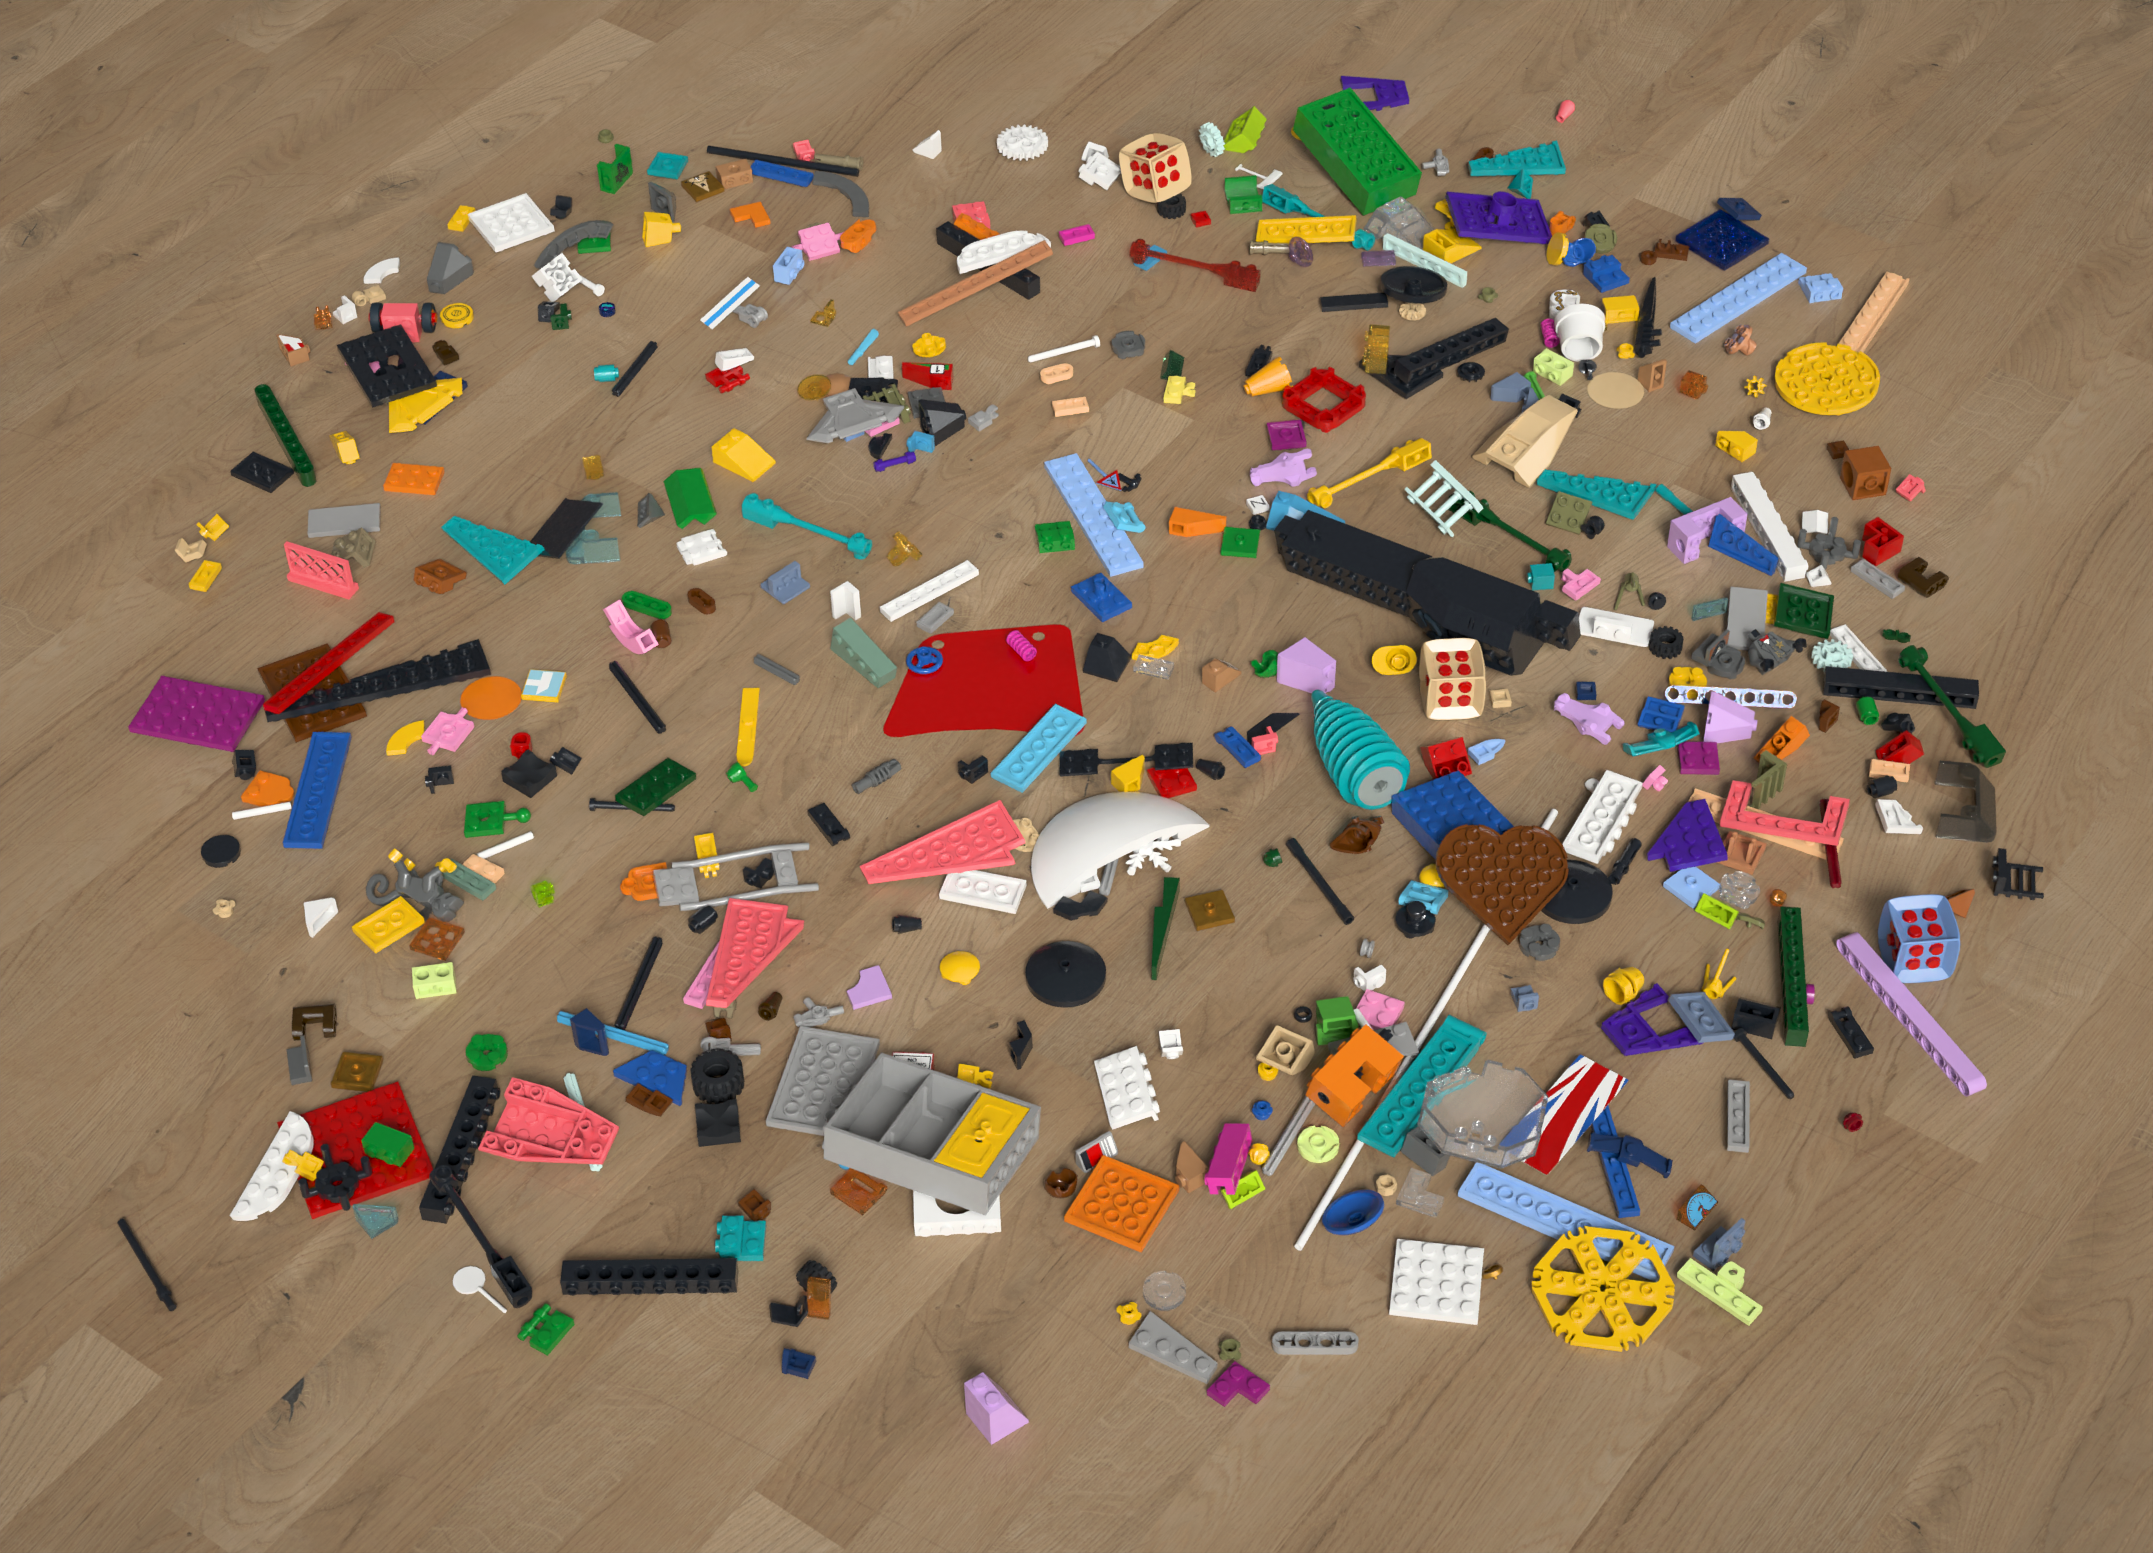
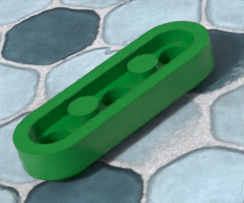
[622,591,672,619]

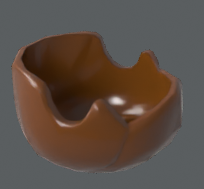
[1044,1168,1078,1199]

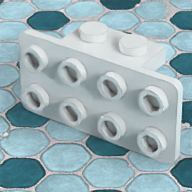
[1579,607,1654,647]

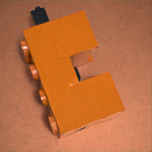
[1305,1024,1404,1127]

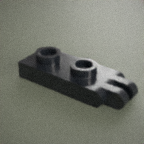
[1246,345,1273,377]

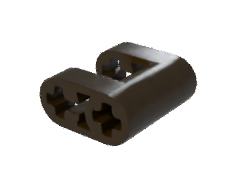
[1898,557,1949,598]
[292,1003,337,1041]

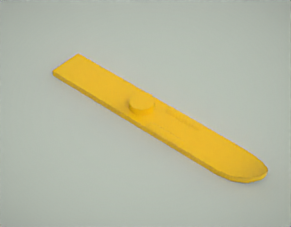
[736,688,760,767]

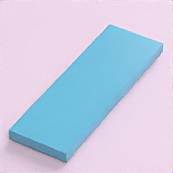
[991,704,1087,793]

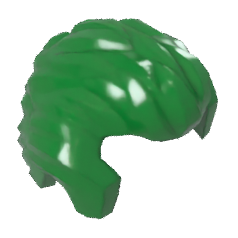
[1251,650,1278,678]

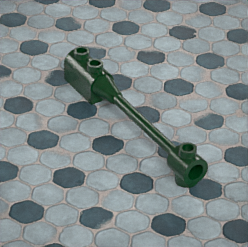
[1448,491,1572,572]
[1898,645,2006,768]

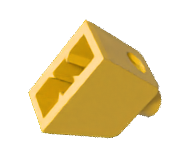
[642,212,681,247]

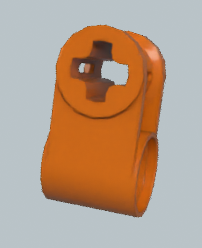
[1549,211,1576,236]

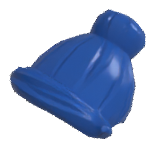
[1563,238,1596,267]

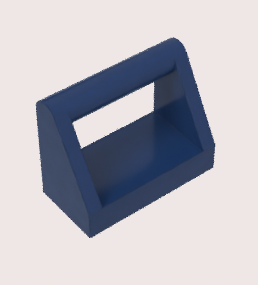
[570,1008,609,1056]

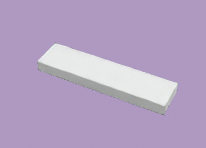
[1830,624,1887,672]

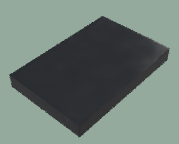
[230,452,294,493]

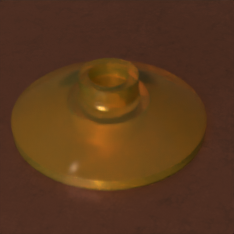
[797,374,831,400]

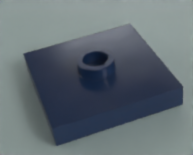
[1717,198,1762,220]

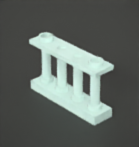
[1405,460,1483,537]

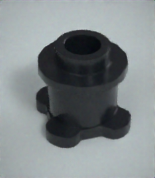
[1581,516,1605,539]

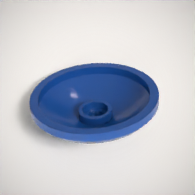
[1322,1190,1384,1235]

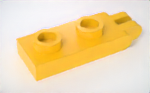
[694,833,720,878]

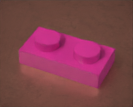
[1059,224,1095,246]

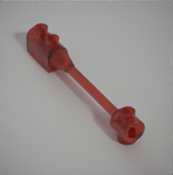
[1130,239,1261,292]

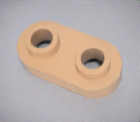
[1040,363,1073,384]

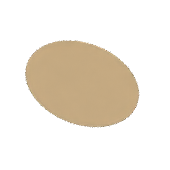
[1587,372,1644,409]

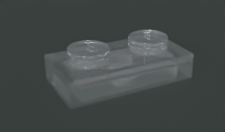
[1133,654,1174,680]

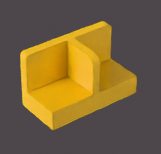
[1602,295,1639,324]

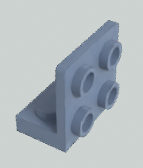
[1693,1218,1745,1271]

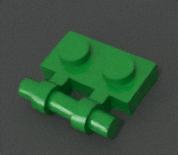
[517,1303,575,1356]

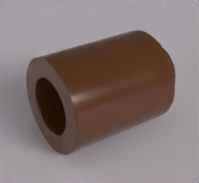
[650,620,672,648]

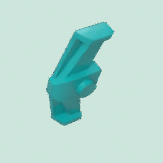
[1622,721,1700,757]

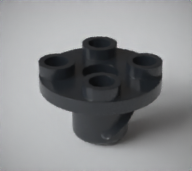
[1395,901,1436,939]

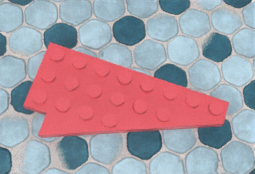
[859,800,1025,884]
[706,898,804,1008]

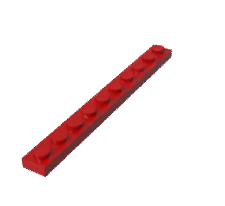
[263,612,394,714]

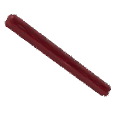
[1819,798,1842,889]

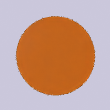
[460,676,522,720]

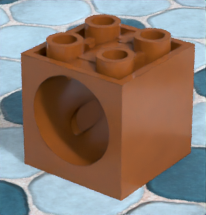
[1840,446,1892,500]

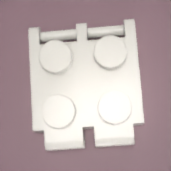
[676,529,727,565]

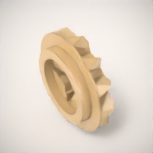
[1399,302,1426,320]

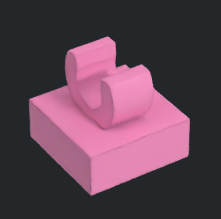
[1642,765,1668,791]

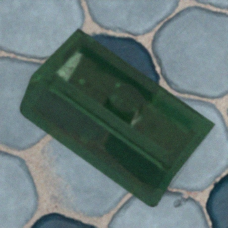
[1160,350,1185,380]

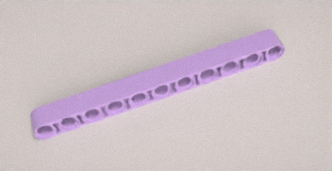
[1836,932,1987,1097]

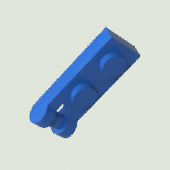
[1214,726,1261,768]

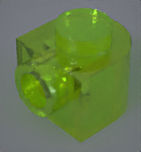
[530,880,555,908]

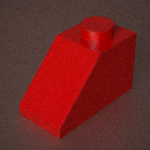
[1876,730,1924,764]

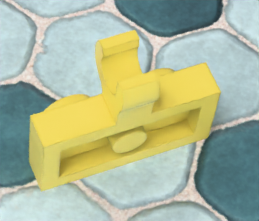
[1164,376,1196,404]

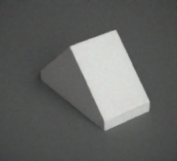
[913,130,942,159]
[304,898,338,938]

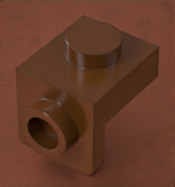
[738,1189,771,1221]

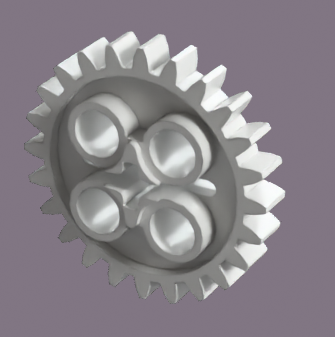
[997,124,1048,161]

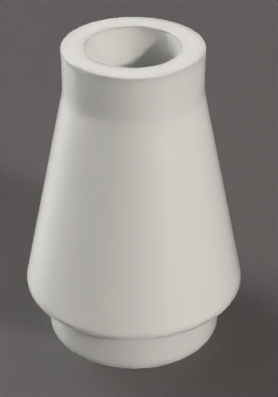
[1753,408,1772,430]

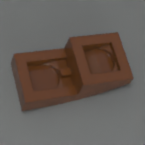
[625,1083,673,1117]

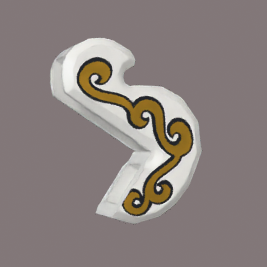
[1549,290,1580,320]

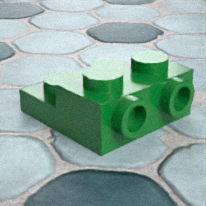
[1035,521,1075,554]

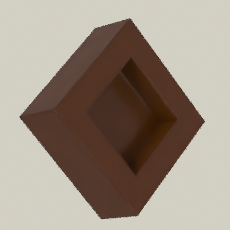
[1827,440,1849,459]

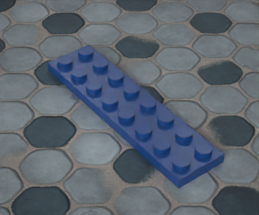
[283,732,352,849]

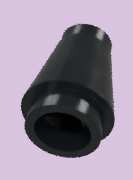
[1196,759,1225,780]
[892,914,922,934]

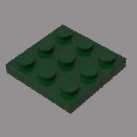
[1774,583,1834,639]

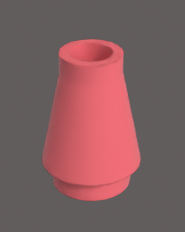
[1556,100,1575,123]

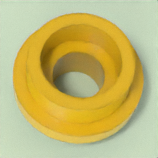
[1258,1062,1278,1081]

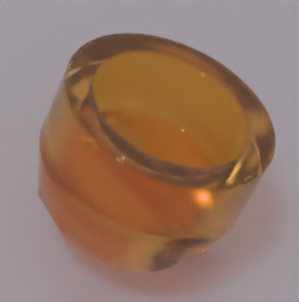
[1770,889,1787,907]

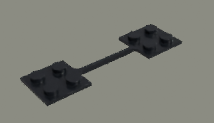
[1059,743,1193,777]

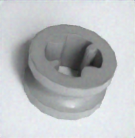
[1360,939,1375,958]

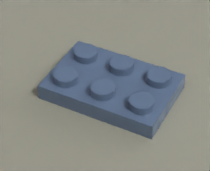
[1668,992,1735,1043]

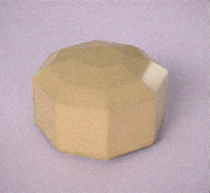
[1375,1174,1397,1196]

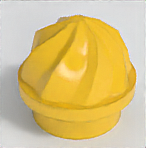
[1249,1143,1270,1165]

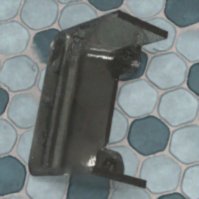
[1935,760,1997,843]

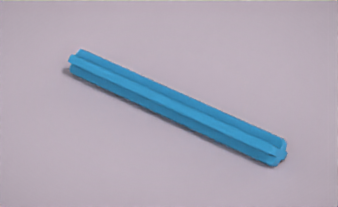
[557,1011,669,1055]

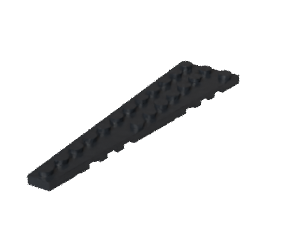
[264,639,491,722]

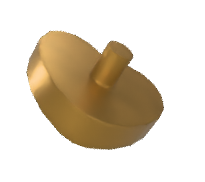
[1482,1264,1503,1280]

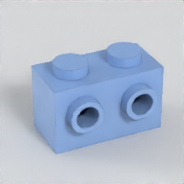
[773,247,804,285]

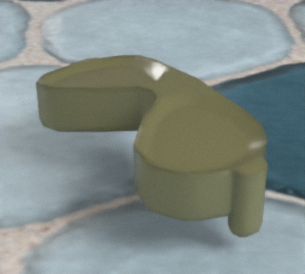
[1737,913,1765,929]

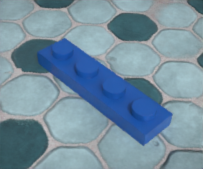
[750,160,814,187]

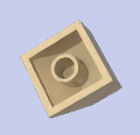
[1256,1025,1315,1076]

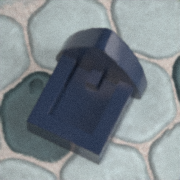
[782,1347,816,1379]

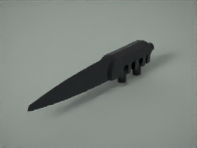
[1634,277,1662,358]

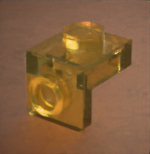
[582,455,604,480]

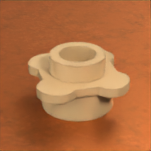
[213,899,236,918]

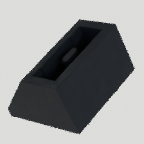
[1732,997,1781,1039]

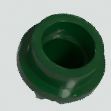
[1263,848,1283,867]

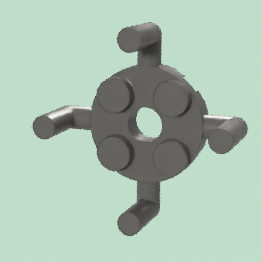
[1797,517,1861,570]

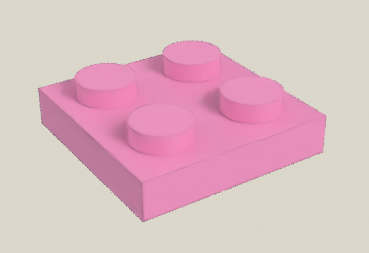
[1356,989,1405,1030]

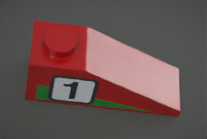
[902,362,954,390]

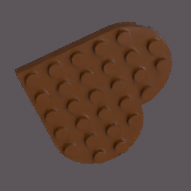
[1436,824,1569,945]

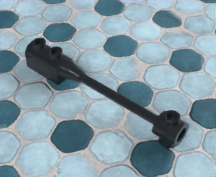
[429,1165,532,1308]

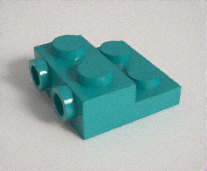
[715,1216,767,1261]

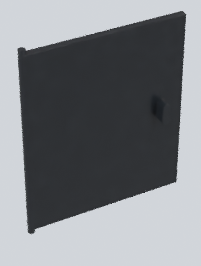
[530,498,603,559]

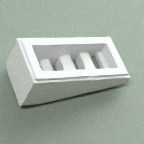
[715,348,754,371]

